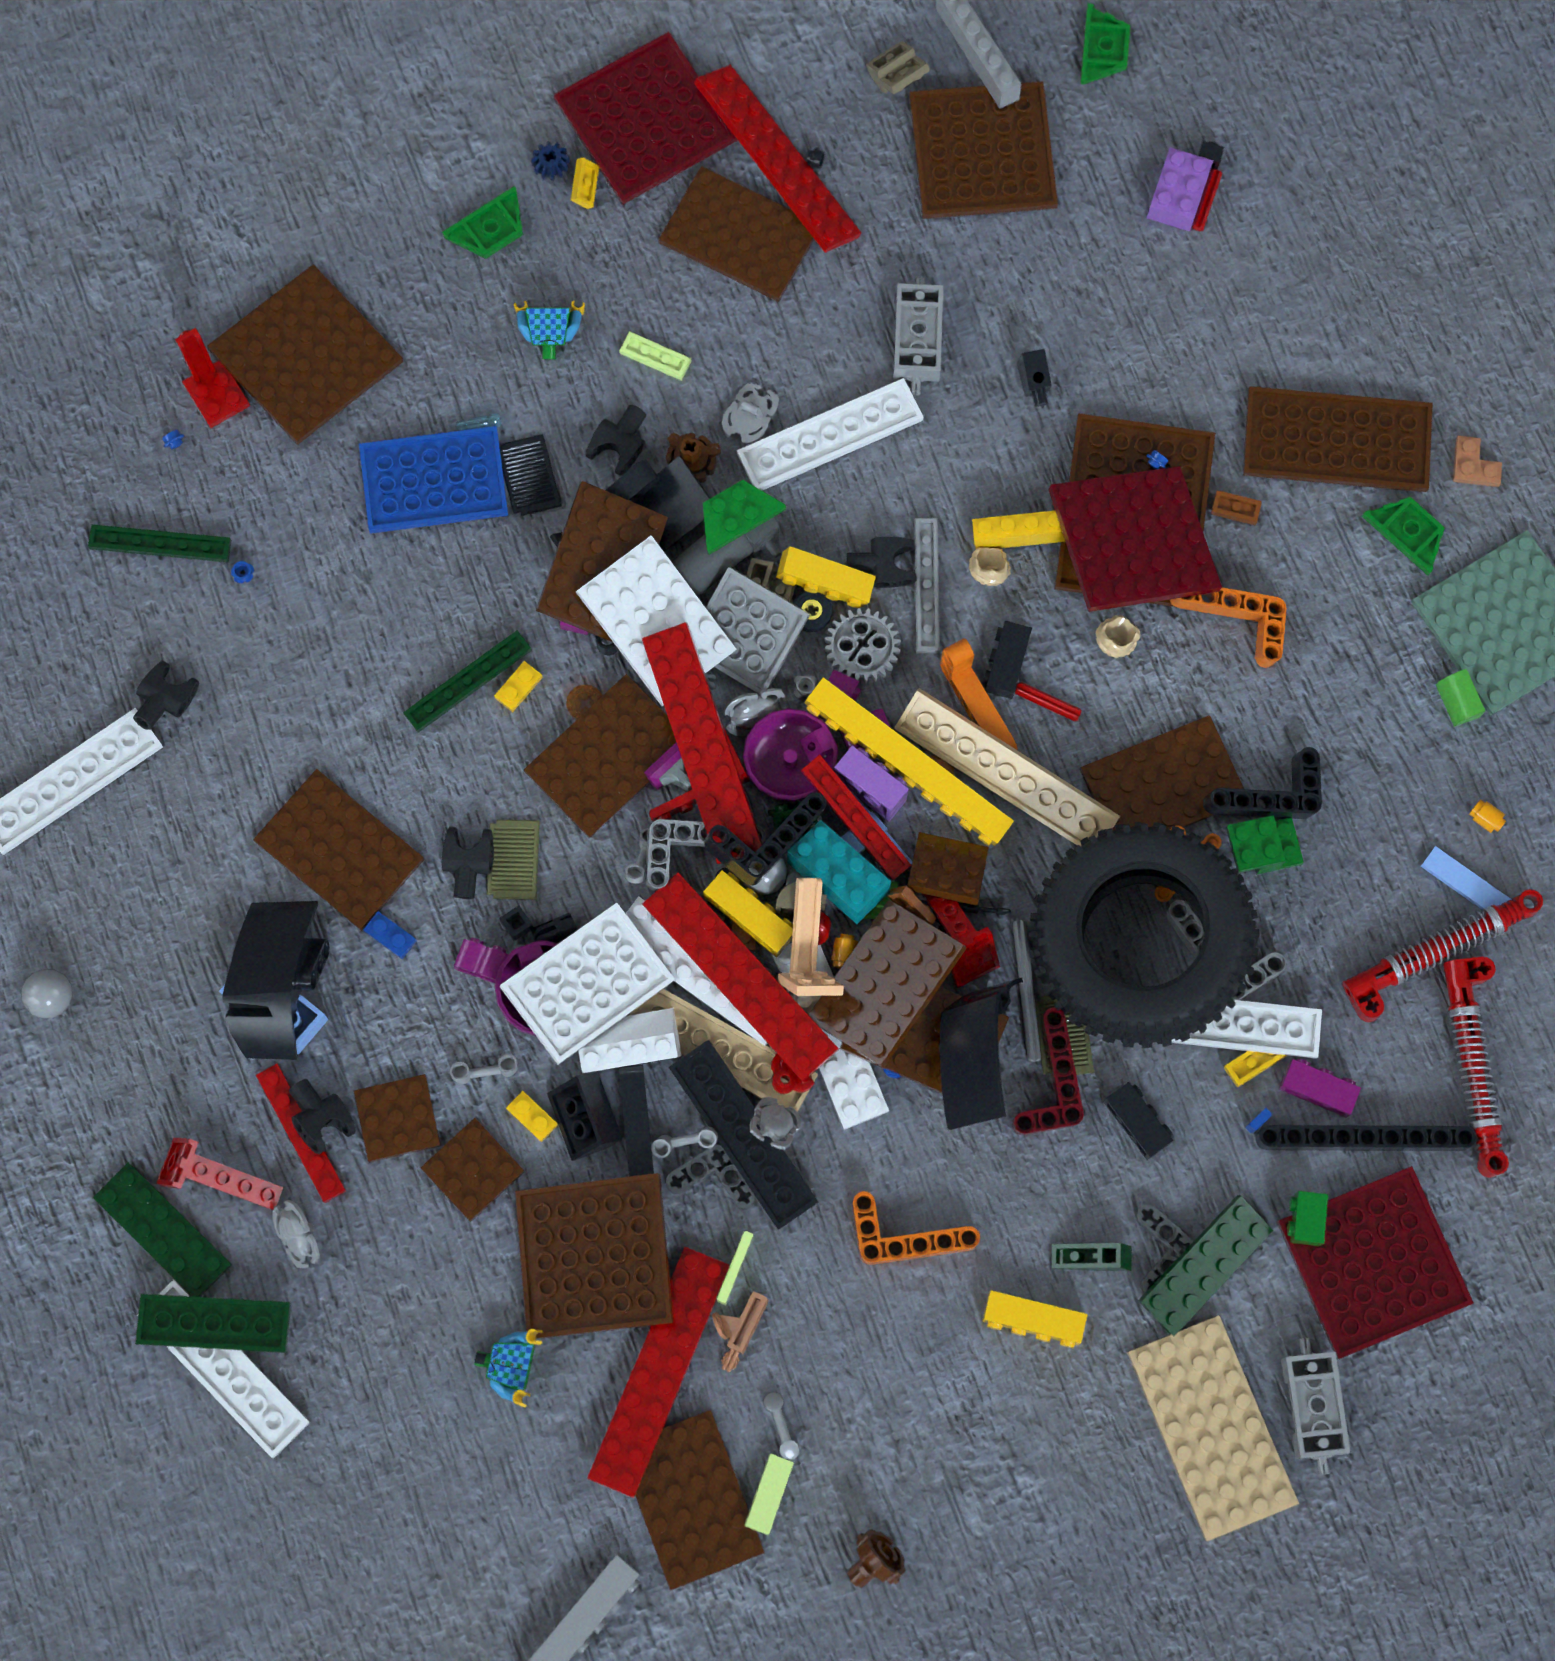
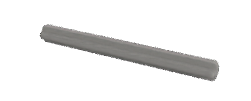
[1013,920,1041,1062]

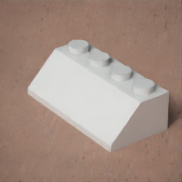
[578,1008,682,1073]

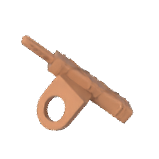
[712,1292,769,1372]

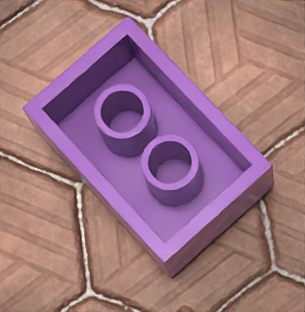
[1147,147,1213,232]
[834,746,909,822]

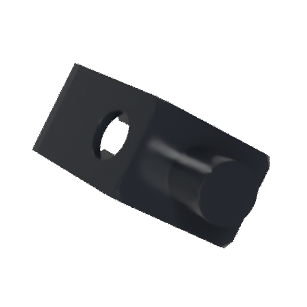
[1017,348,1051,407]

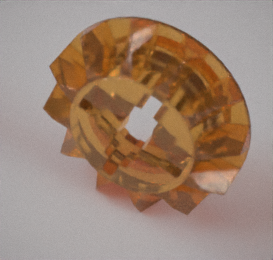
[566,685,602,719]

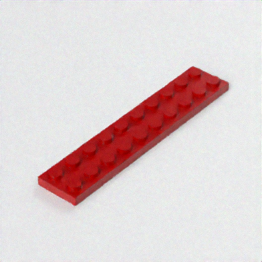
[694,64,861,253]
[642,622,763,864]
[642,872,839,1082]
[587,1247,730,1498]

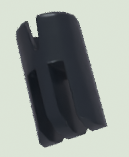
[531,913,578,943]

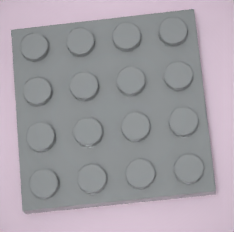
[706,567,810,694]

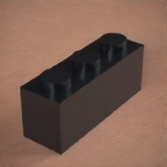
[983,620,1032,699]
[1103,1082,1174,1161]

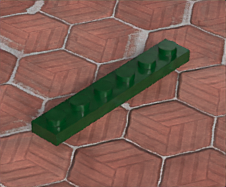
[88,524,232,563]
[403,630,532,733]

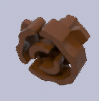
[666,432,721,483]
[847,1529,905,1588]

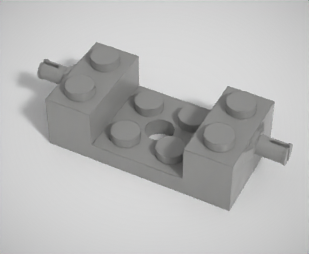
[893,277,943,395]
[1281,1338,1350,1475]

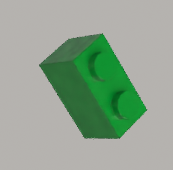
[1287,1191,1328,1246]

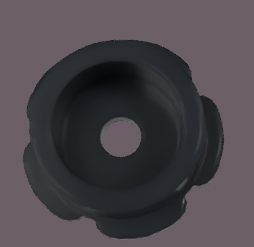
[807,147,825,169]

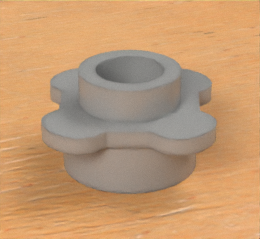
[794,676,817,698]

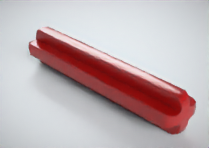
[1192,169,1222,232]
[1015,682,1082,721]

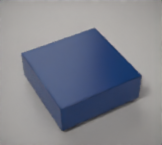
[1245,1108,1272,1133]

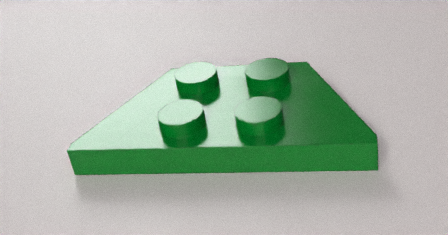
[1080,3,1131,85]
[442,186,523,259]
[703,480,786,555]
[1362,497,1445,576]

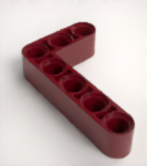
[1012,1007,1084,1135]

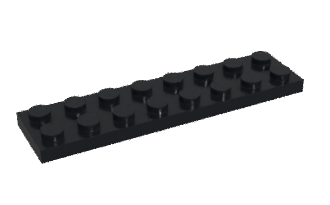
[669,1040,819,1230]

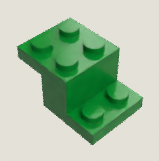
[1226,815,1304,875]

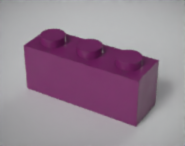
[1279,1058,1361,1118]

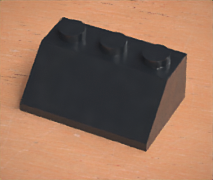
[547,1072,623,1161]

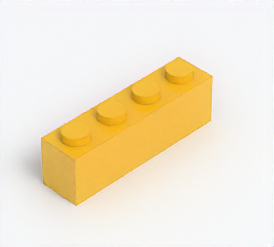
[972,510,1065,549]
[776,546,876,608]
[703,870,793,958]
[982,1290,1088,1348]

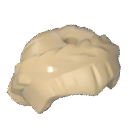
[969,547,1011,586]
[1096,615,1141,658]

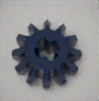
[531,141,570,181]

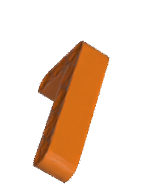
[1170,587,1287,668]
[940,638,1018,750]
[852,1191,980,1265]

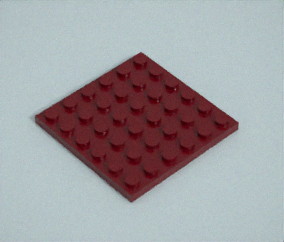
[553,32,738,205]
[1048,466,1222,612]
[1277,1166,1474,1360]

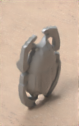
[722,383,780,443]
[723,688,788,736]
[750,1097,801,1150]
[272,1200,320,1269]

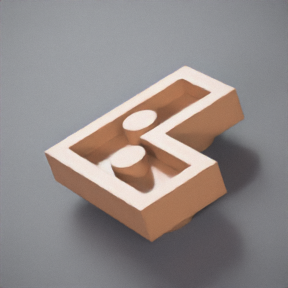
[1453,436,1502,487]

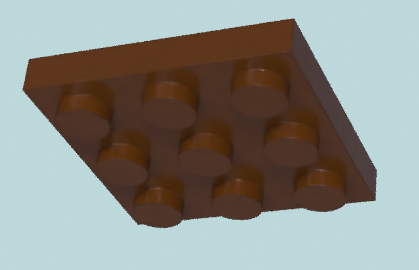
[907,832,989,905]
[354,1074,441,1163]
[421,1118,525,1222]

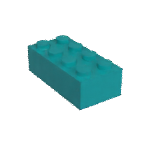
[787,820,891,924]

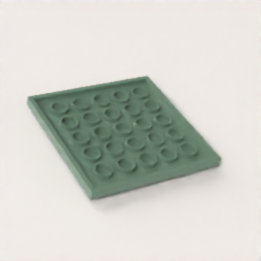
[1411,530,1555,716]

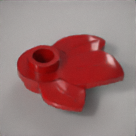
[771,1054,815,1094]

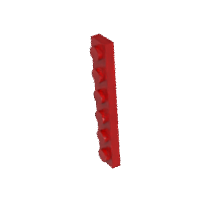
[800,754,911,881]
[256,1064,346,1203]

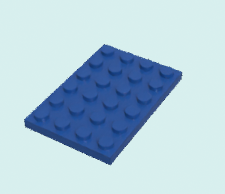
[359,426,508,534]

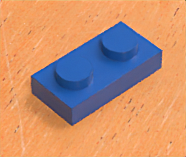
[363,911,417,959]

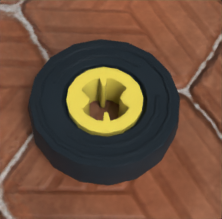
[793,591,833,632]

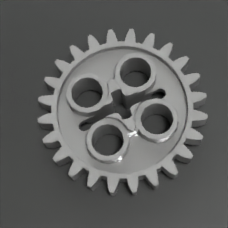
[825,608,901,684]

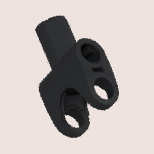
[586,404,647,476]
[846,537,916,588]
[133,661,199,730]
[441,827,494,899]
[289,1079,356,1154]

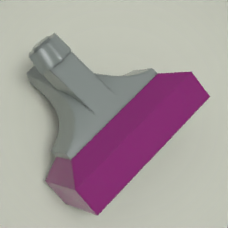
[644,742,692,792]

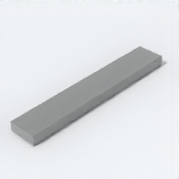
[914,518,940,654]

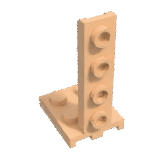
[778,878,844,996]

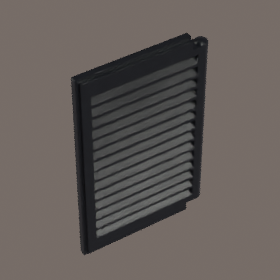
[500,434,562,516]

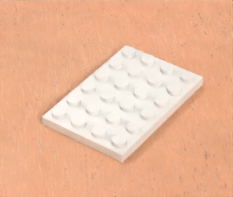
[576,536,737,706]
[500,903,675,1065]

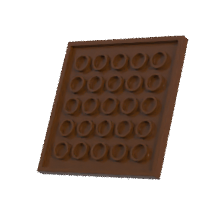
[909,81,1058,219]
[207,264,403,445]
[515,1173,674,1339]

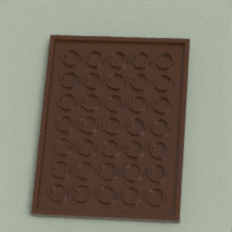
[1054,413,1215,607]

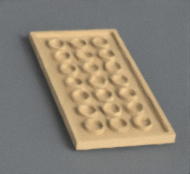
[1127,1316,1299,1542]

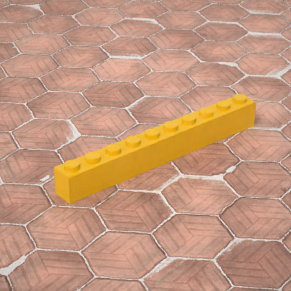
[805,677,1014,846]

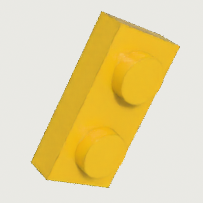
[571,157,599,209]
[494,661,543,712]
[506,1091,558,1142]

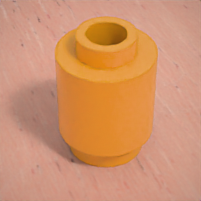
[1469,799,1506,833]
[831,934,858,969]

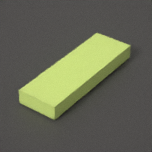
[619,331,691,381]
[717,1231,754,1305]
[744,1454,794,1535]

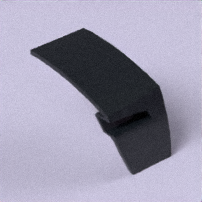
[549,456,710,552]
[222,901,330,1060]
[939,978,1023,1130]

